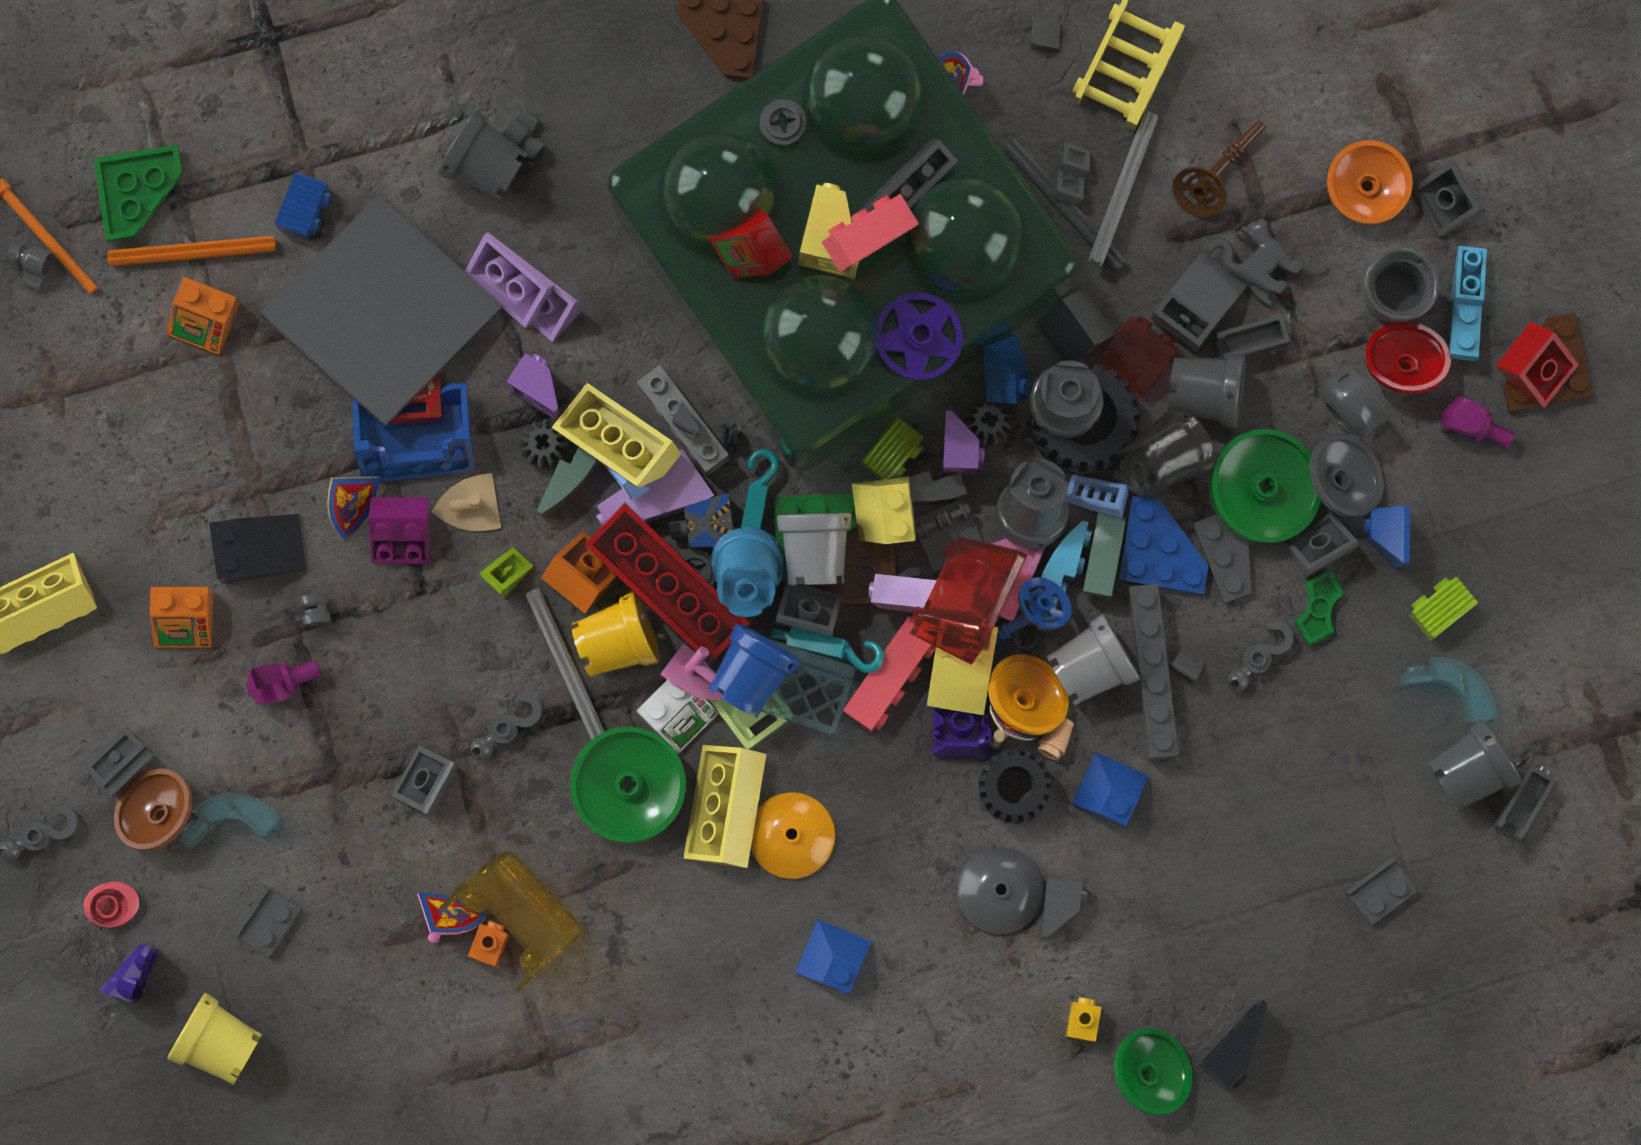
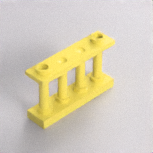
[1072,0,1185,132]

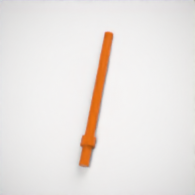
[0,178,98,295]

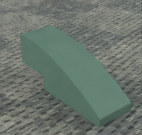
[537,447,600,518]
[1082,512,1126,599]

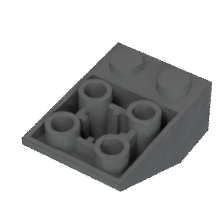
[1151,252,1247,353]

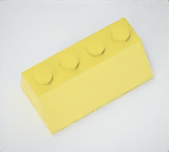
[552,383,681,488]
[0,553,97,654]
[684,745,766,868]

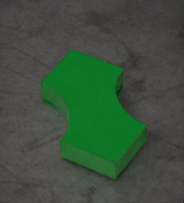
[1294,569,1344,647]

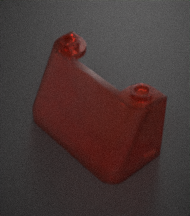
[910,536,1027,665]

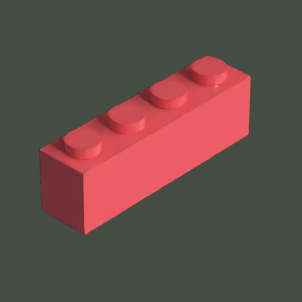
[843,616,937,733]

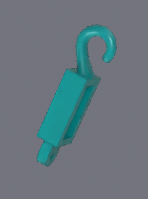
[741,449,780,529]
[771,627,884,673]

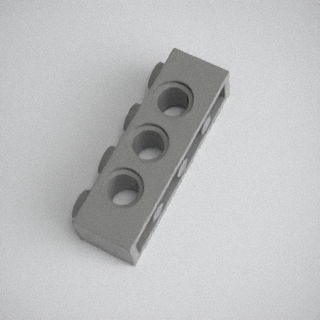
[637,365,729,477]

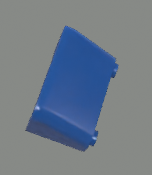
[352,383,475,482]

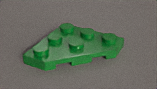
[94,145,183,243]
[774,494,857,583]

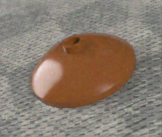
[114,769,192,851]

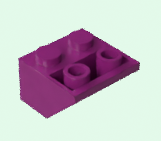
[368,497,430,564]

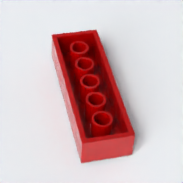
[585,501,750,664]

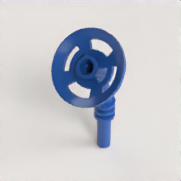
[996,577,1071,644]

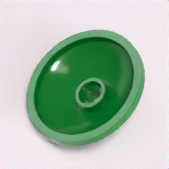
[1114,1028,1192,1116]

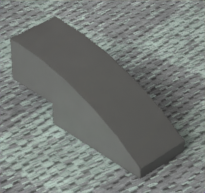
[909,471,967,505]

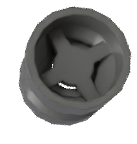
[299,593,332,627]

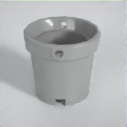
[777,513,852,585]
[1047,614,1140,706]

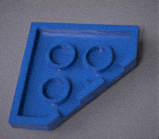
[1118,496,1208,595]

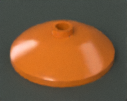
[1327,140,1413,225]

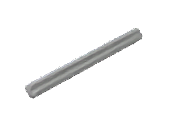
[1089,111,1158,266]
[526,588,605,740]

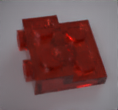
[1097,315,1178,397]

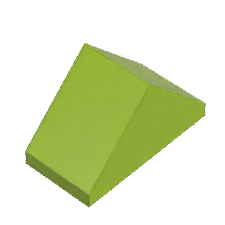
[479,547,534,599]

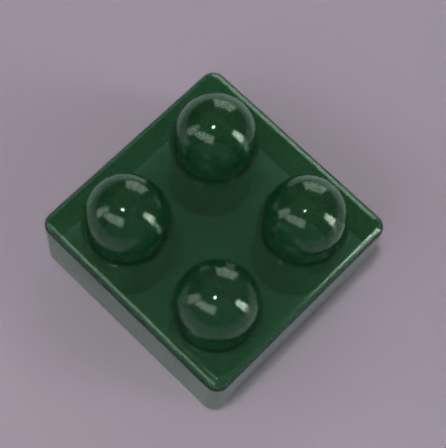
[608,0,1078,471]

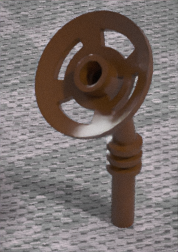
[1172,120,1266,217]

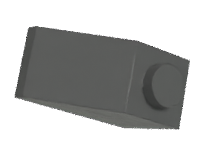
[1041,878,1087,938]

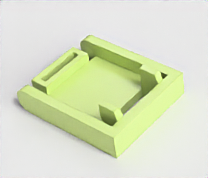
[709,692,793,750]

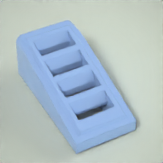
[1066,474,1129,519]

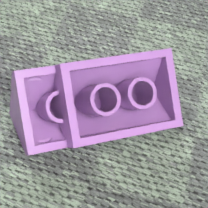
[464,232,582,342]

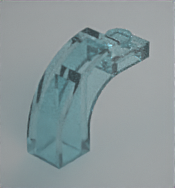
[1399,657,1498,725]
[179,793,285,849]

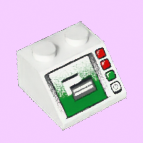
[637,680,719,754]

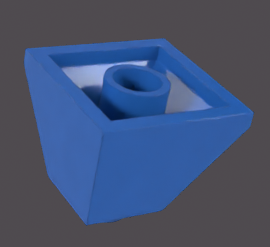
[984,334,1032,404]
[1363,506,1410,571]
[1072,752,1148,828]
[796,920,871,995]

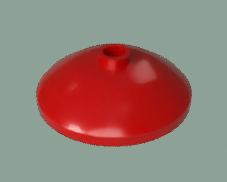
[1365,322,1451,394]

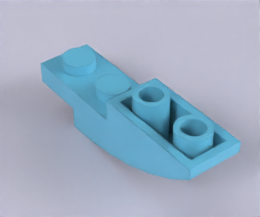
[1448,246,1487,361]
[1034,521,1092,633]

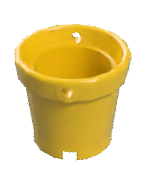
[572,592,660,677]

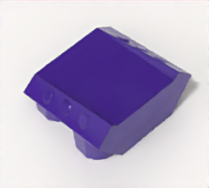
[933,695,991,761]
[99,944,159,1004]

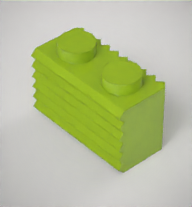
[861,417,925,480]
[1409,577,1478,641]

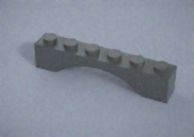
[1127,584,1179,761]

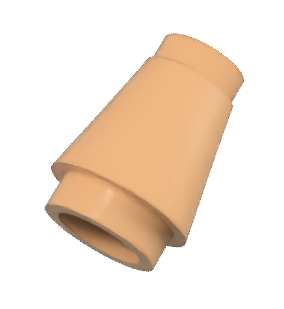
[1038,718,1074,761]

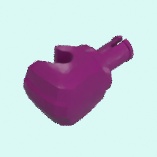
[1440,397,1515,449]
[246,660,321,705]

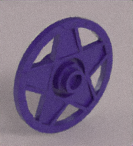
[875,293,963,380]

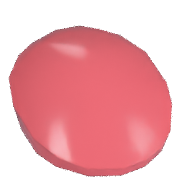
[83,881,139,928]

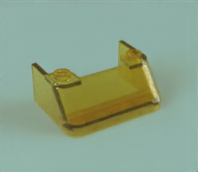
[439,851,583,993]

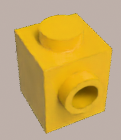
[1065,997,1102,1042]

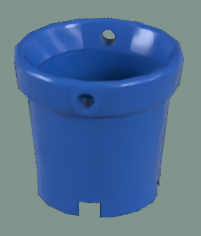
[708,624,801,718]

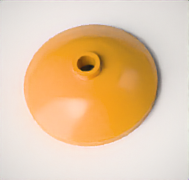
[988,654,1069,735]
[751,792,835,879]

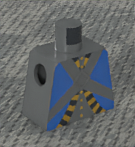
[669,493,733,551]

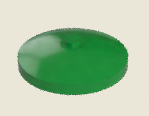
[1209,429,1321,544]
[570,727,686,843]

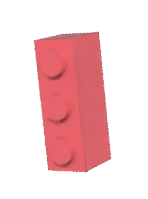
[822,194,919,272]

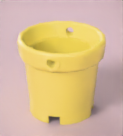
[167,993,262,1085]

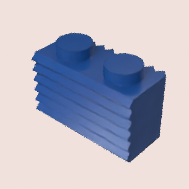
[275,172,332,240]

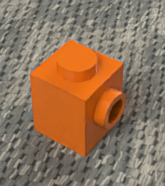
[468,921,509,967]

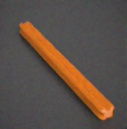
[107,236,277,267]

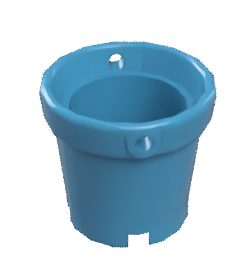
[711,527,786,617]

